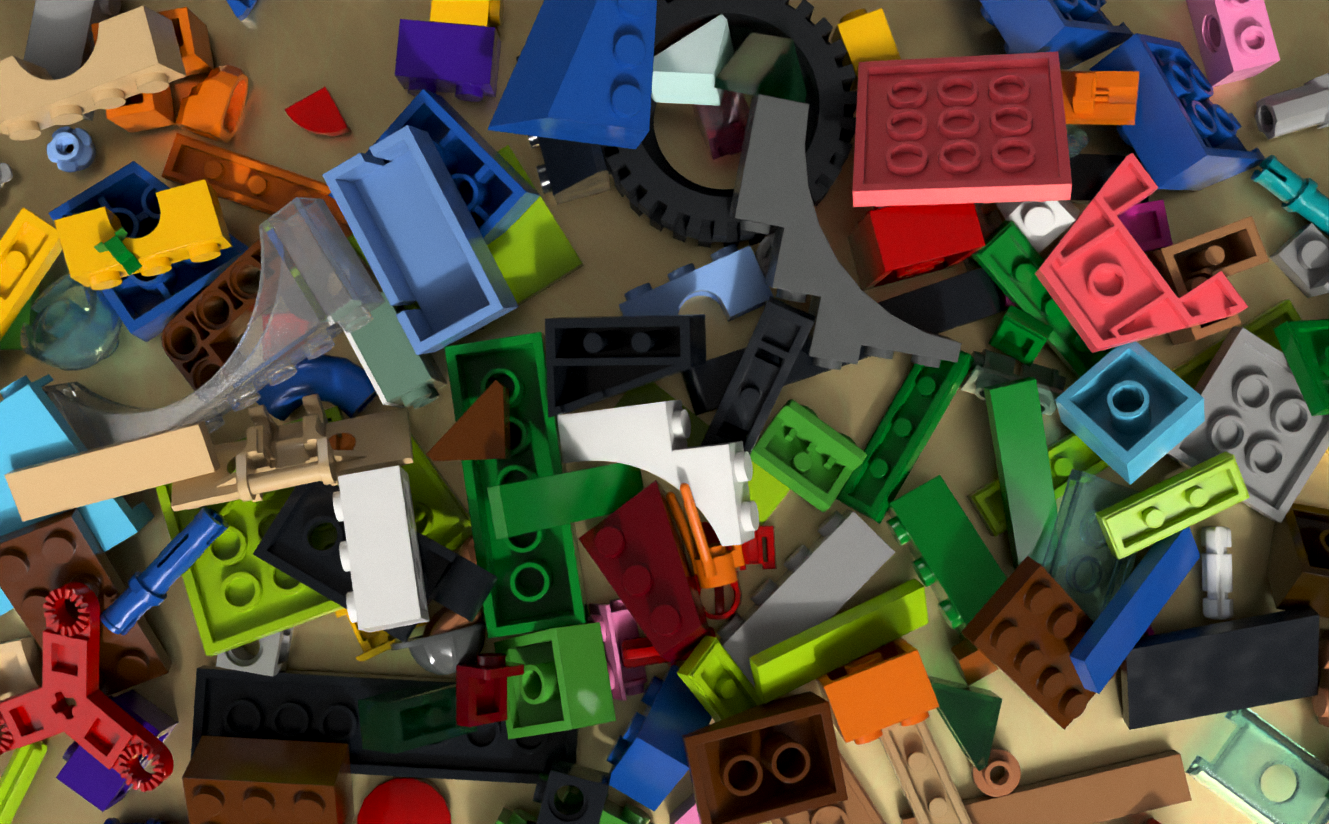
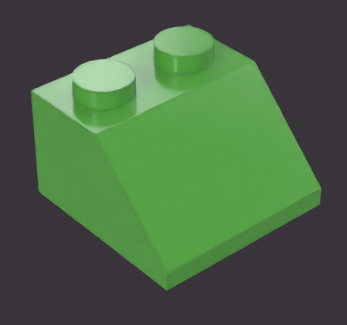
[494,622,616,739]

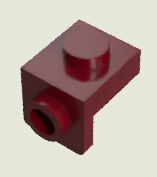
[456,653,524,727]

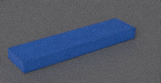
[1069,527,1200,694]

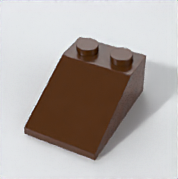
[682,691,848,824]

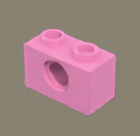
[1186,0,1280,87]

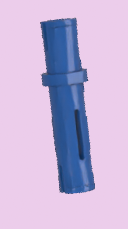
[100,506,229,635]

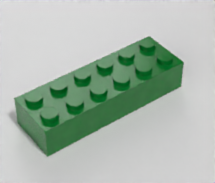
[444,332,589,639]

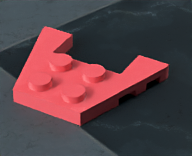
[1035,153,1248,353]

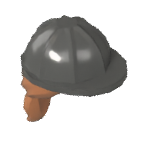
[390,536,486,675]

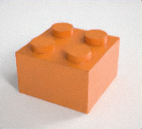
[816,637,940,745]

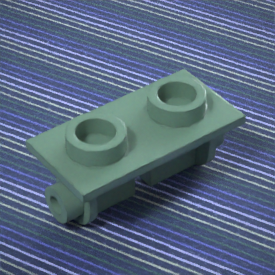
[961,349,1066,416]

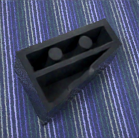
[545,314,706,418]

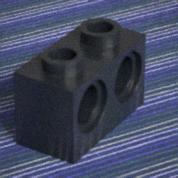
[527,759,611,824]

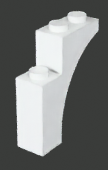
[557,400,759,546]

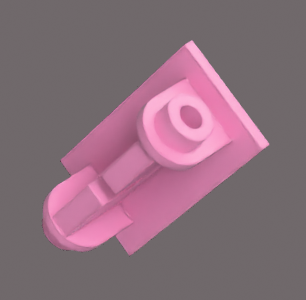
[587,598,648,701]

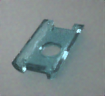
[1185,708,1329,824]

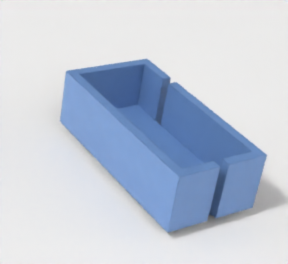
[322,125,519,355]

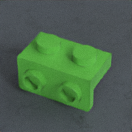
[750,399,867,513]

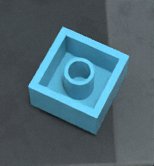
[1055,341,1205,485]

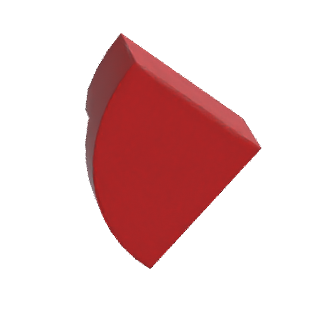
[284,87,351,137]

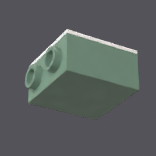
[336,292,447,409]

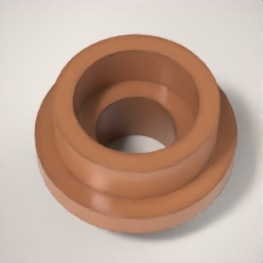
[971,747,1021,797]

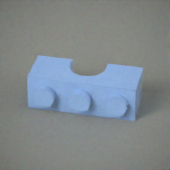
[619,244,774,322]

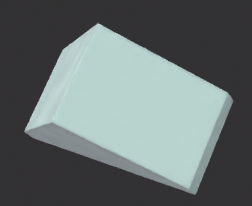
[651,14,734,106]

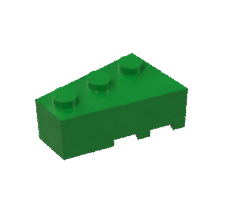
[886,475,1007,641]

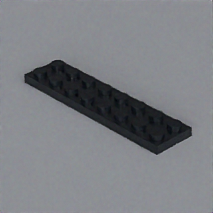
[191,665,579,786]

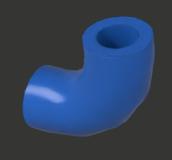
[248,353,378,421]

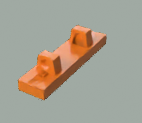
[1060,71,1140,125]

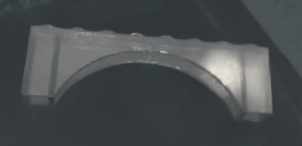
[42,197,385,450]

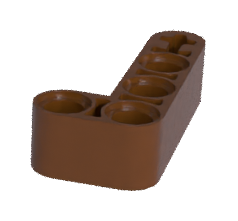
[161,226,324,400]

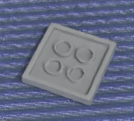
[1166,327,1329,523]

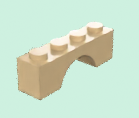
[0,6,186,141]

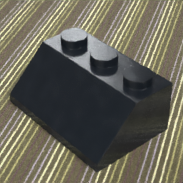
[516,55,611,205]

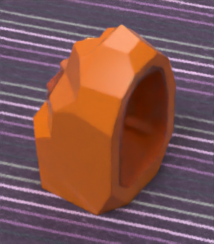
[175,64,248,144]

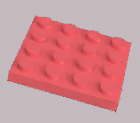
[852,51,1072,207]

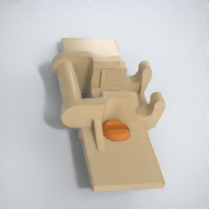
[171,394,413,512]

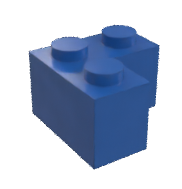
[606,665,712,811]

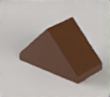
[426,380,511,461]

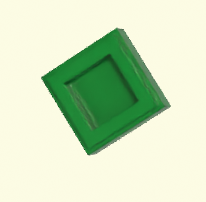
[988,305,1054,367]

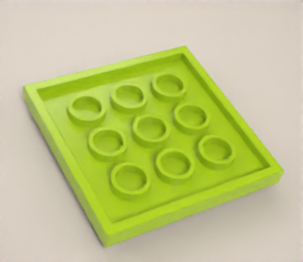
[155,406,345,656]

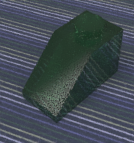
[358,683,478,754]

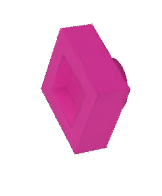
[1118,199,1173,253]

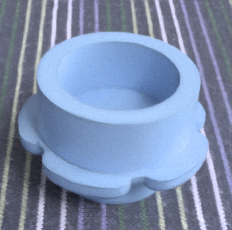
[47,126,96,172]

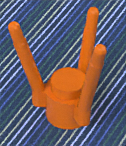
[666,483,745,589]

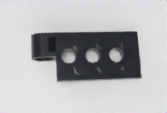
[253,481,498,643]

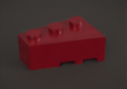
[578,480,711,664]

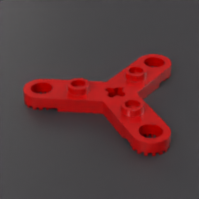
[0,582,174,792]

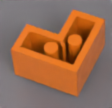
[91,7,214,133]

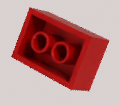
[848,203,986,291]

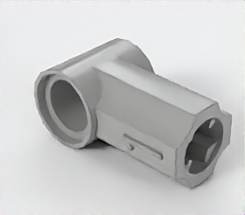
[1255,73,1329,140]

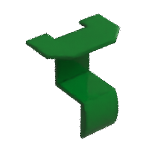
[94,227,142,275]

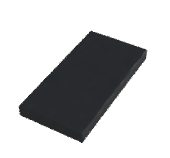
[1121,606,1319,730]

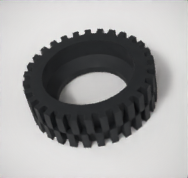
[600,0,857,248]

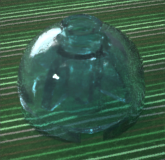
[20,274,122,371]

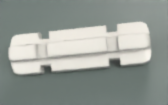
[1201,526,1234,620]

